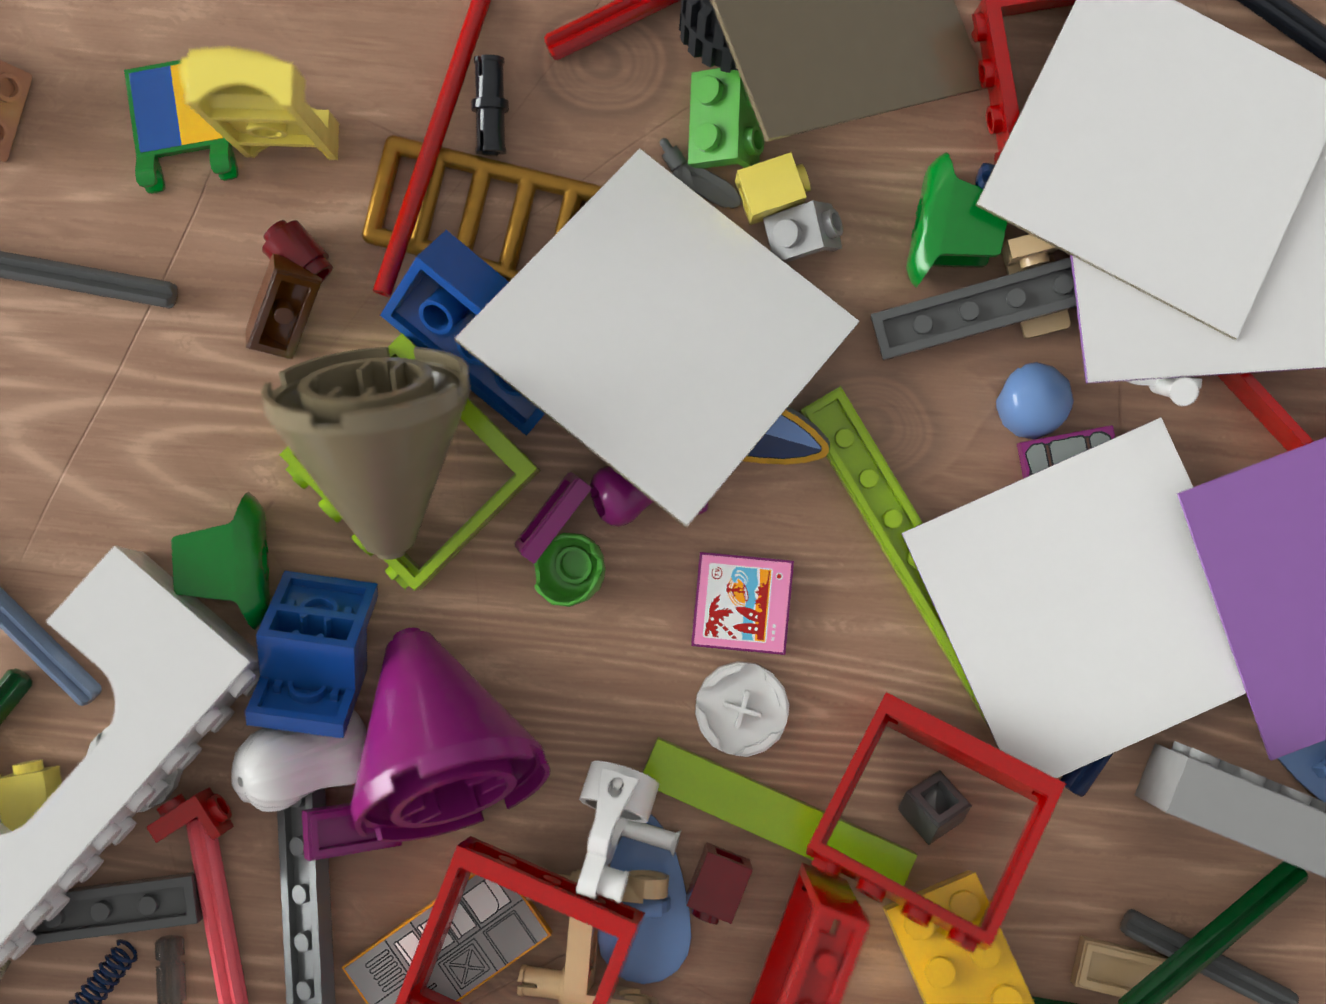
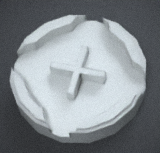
[695,661,789,757]

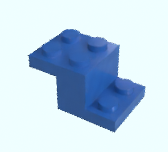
[245,571,378,739]

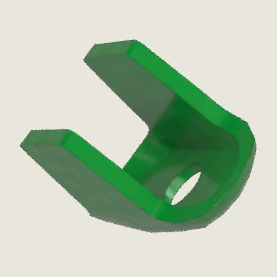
[906,152,1007,288]
[171,492,270,630]

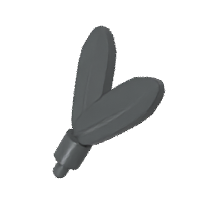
[660,138,741,208]

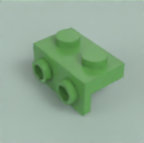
[688,68,764,169]

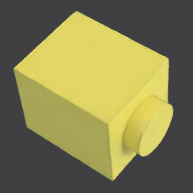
[735,152,811,225]
[0,759,62,831]

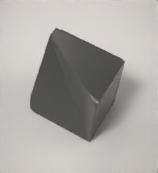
[899,770,972,845]

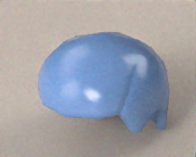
[996,362,1074,440]

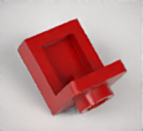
[146,787,234,843]

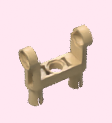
[517,869,669,1004]

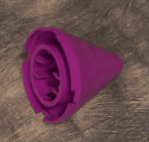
[351,627,550,842]

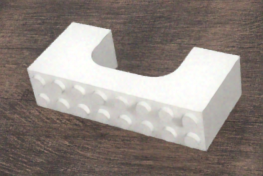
[0,546,260,968]

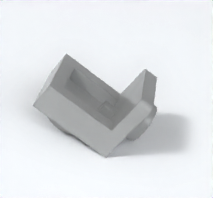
[763,200,843,263]

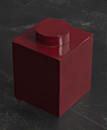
[686,842,753,925]

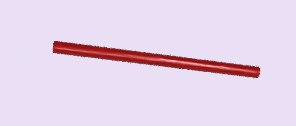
[373,0,491,297]

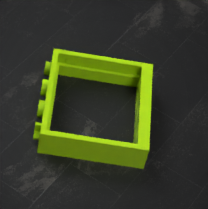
[279,333,541,591]

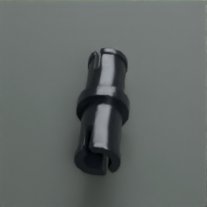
[471,54,509,156]

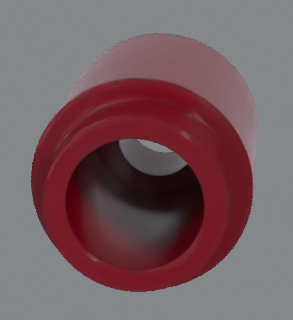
[262,220,333,282]

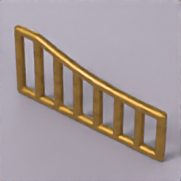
[362,135,602,282]

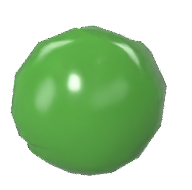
[534,533,606,607]

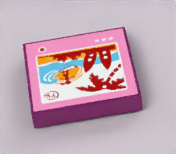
[691,552,794,655]

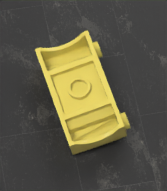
[180,47,339,160]

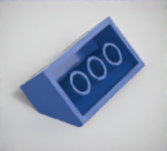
[380,230,545,436]

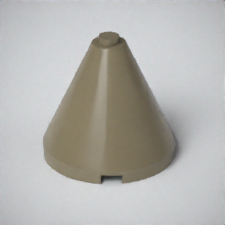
[261,347,470,560]

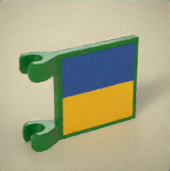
[124,60,238,194]

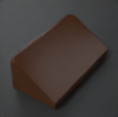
[245,253,322,360]

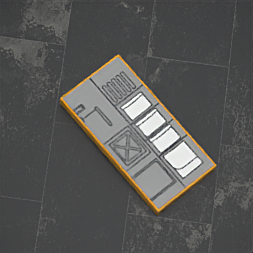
[341,873,553,1004]

